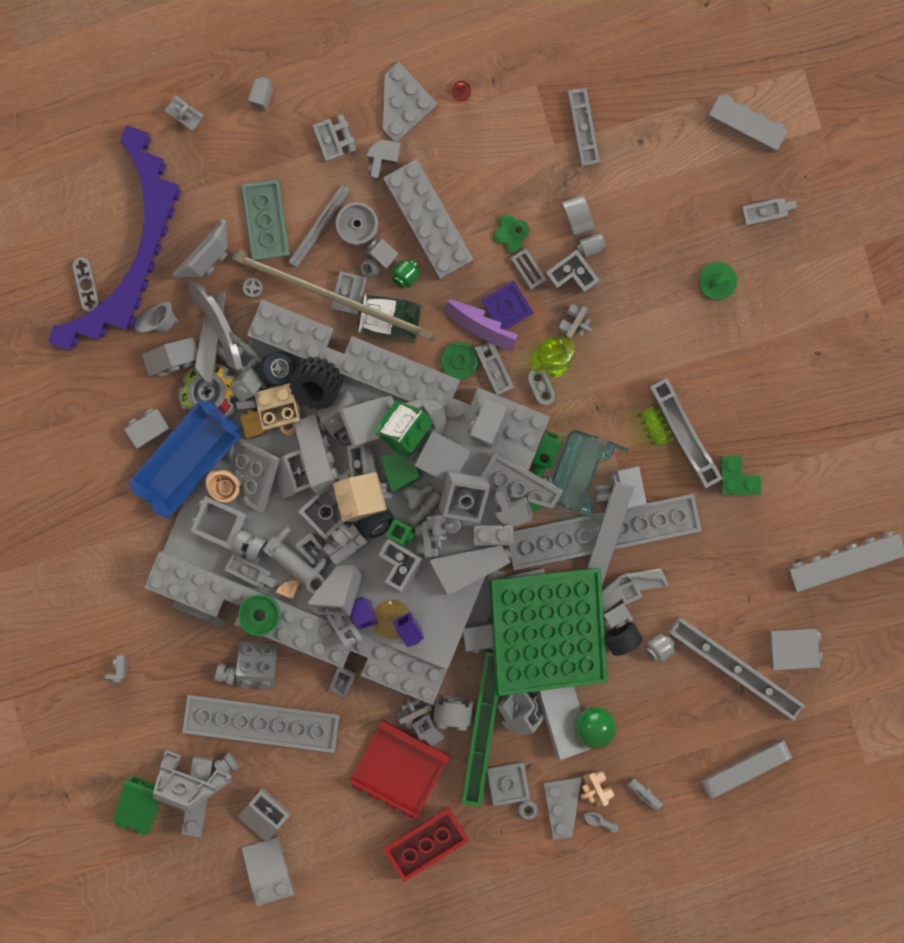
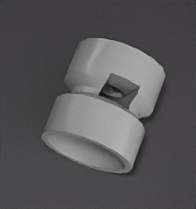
[231,530,267,564]

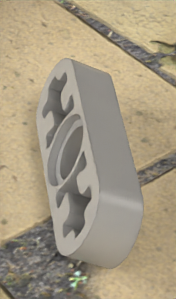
[73,257,100,312]

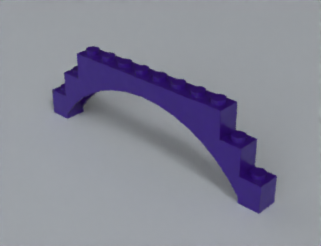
[48,125,182,351]

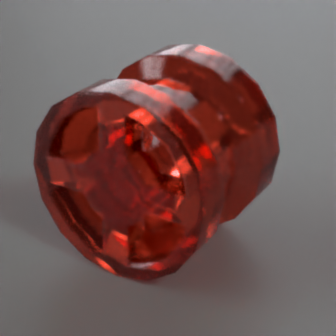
[452,81,471,102]

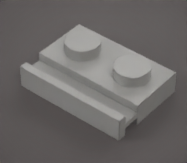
[331,271,367,315]

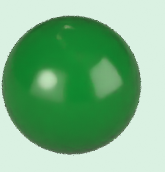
[575,707,617,749]

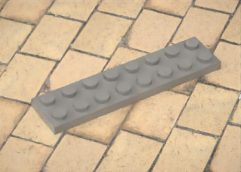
[182,694,340,753]

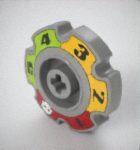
[179,363,237,418]

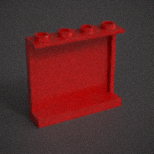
[350,719,450,819]

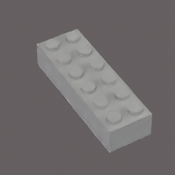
[383,159,474,280]

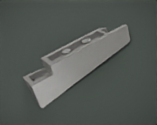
[195,292,226,388]

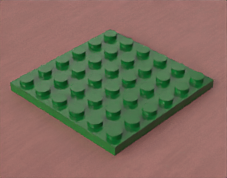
[489,568,607,696]

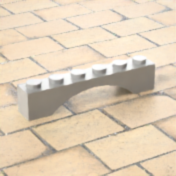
[648,378,723,488]

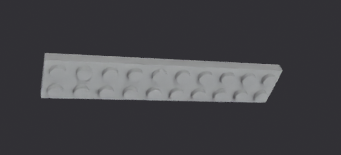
[509,494,702,570]

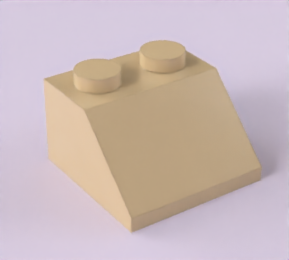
[333,472,387,521]

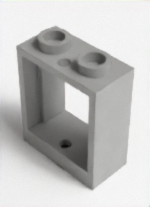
[190,496,251,550]

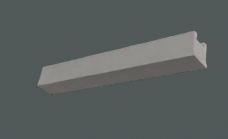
[668,616,806,721]

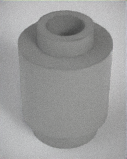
[577,234,606,258]

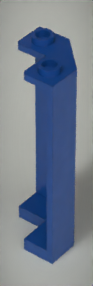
[128,399,241,519]

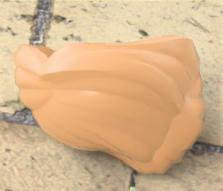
[205,470,240,504]

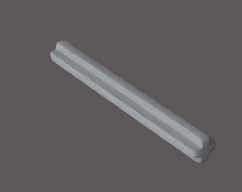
[289,185,350,267]

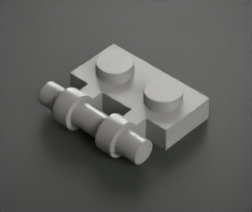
[312,114,357,162]

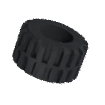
[289,357,343,409]

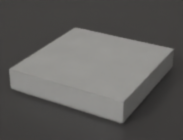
[487,762,530,806]

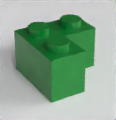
[720,456,761,495]

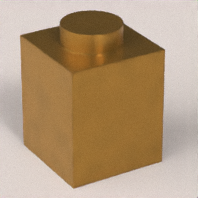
[240,409,268,440]

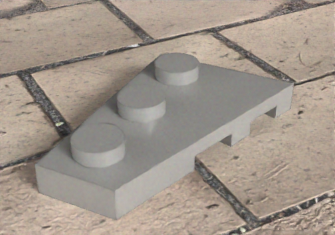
[544,776,582,840]

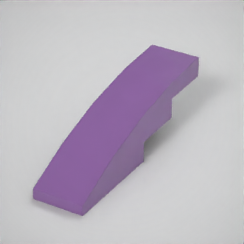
[444,299,518,351]

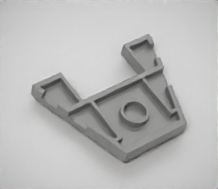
[153,750,232,812]

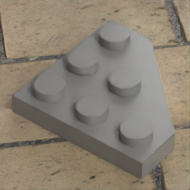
[383,62,438,142]
[227,437,280,512]

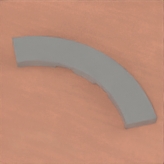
[188,281,242,370]

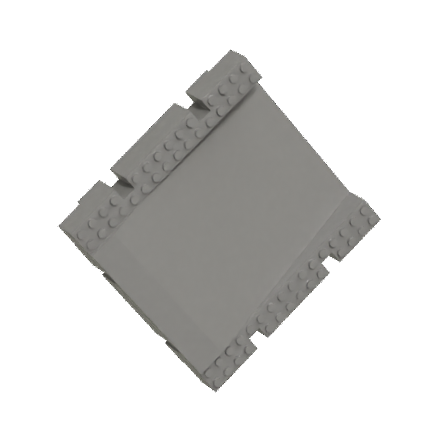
[144,300,550,705]

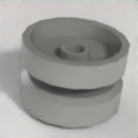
[336,202,379,247]

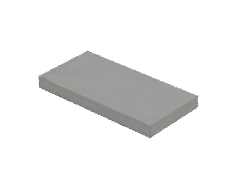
[537,687,591,760]

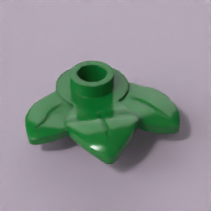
[492,215,529,253]

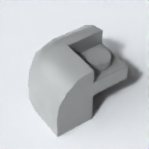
[497,691,544,735]

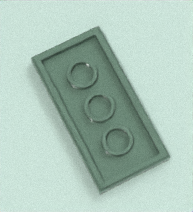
[241,180,290,261]

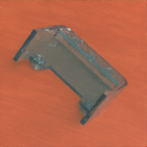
[552,430,629,521]

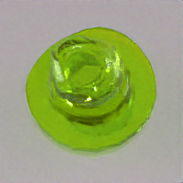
[531,336,576,377]

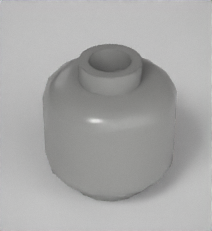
[646,634,675,663]

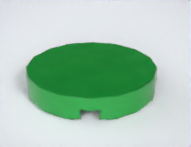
[441,342,478,380]

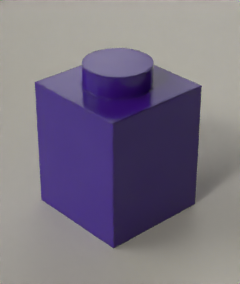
[351,597,378,630]
[394,612,424,648]

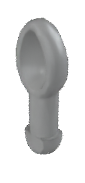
[584,811,619,833]

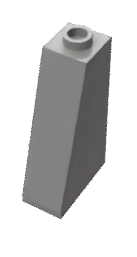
[430,545,512,596]

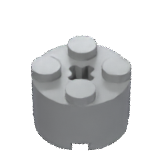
[433,696,473,731]

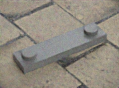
[567,88,600,167]
[461,570,506,639]

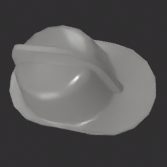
[135,302,178,333]

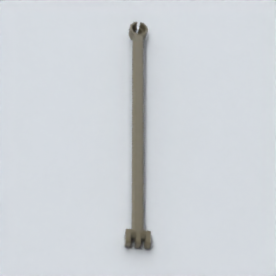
[231,249,436,341]

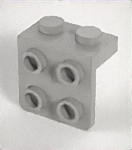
[236,642,277,690]

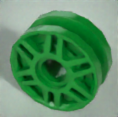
[238,594,281,636]

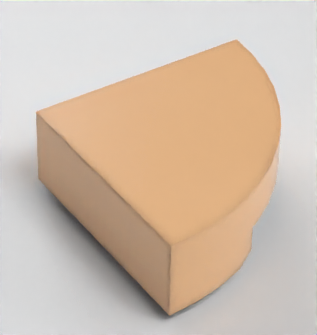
[275,580,301,600]

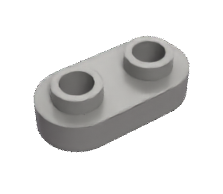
[528,368,555,405]

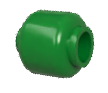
[391,260,420,289]

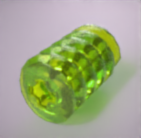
[637,404,674,447]

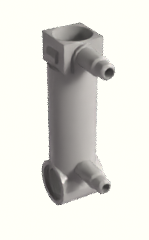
[263,526,328,594]

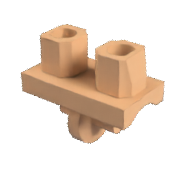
[580,771,614,807]

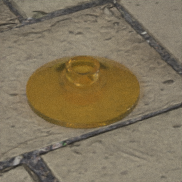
[374,600,410,639]

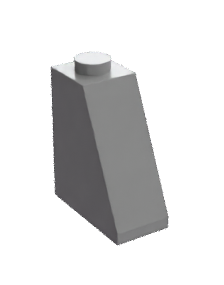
[308,564,362,616]

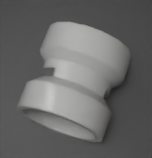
[214,663,237,686]
[213,752,240,774]

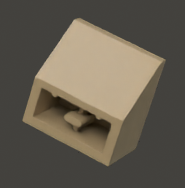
[255,383,300,431]

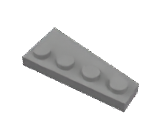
[480,451,563,509]

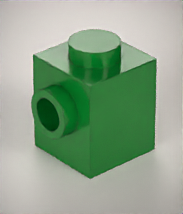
[385,519,415,546]

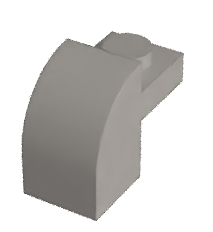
[367,140,401,180]
[494,485,533,526]

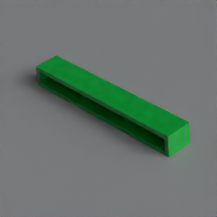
[462,650,498,807]

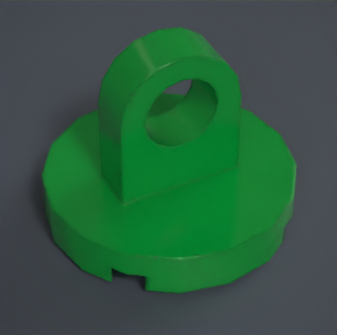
[699,262,737,301]

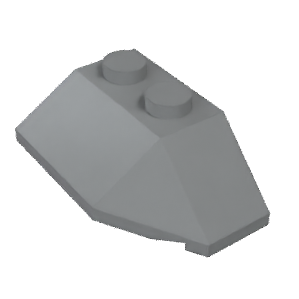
[171,219,229,279]

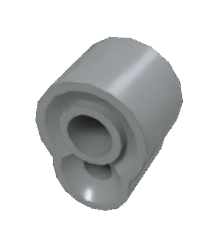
[562,195,595,237]

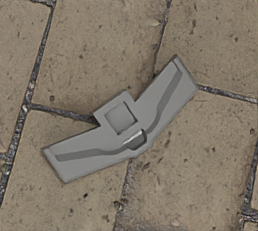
[602,568,669,613]

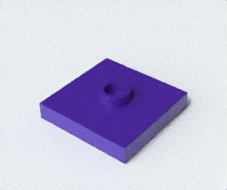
[481,280,533,330]

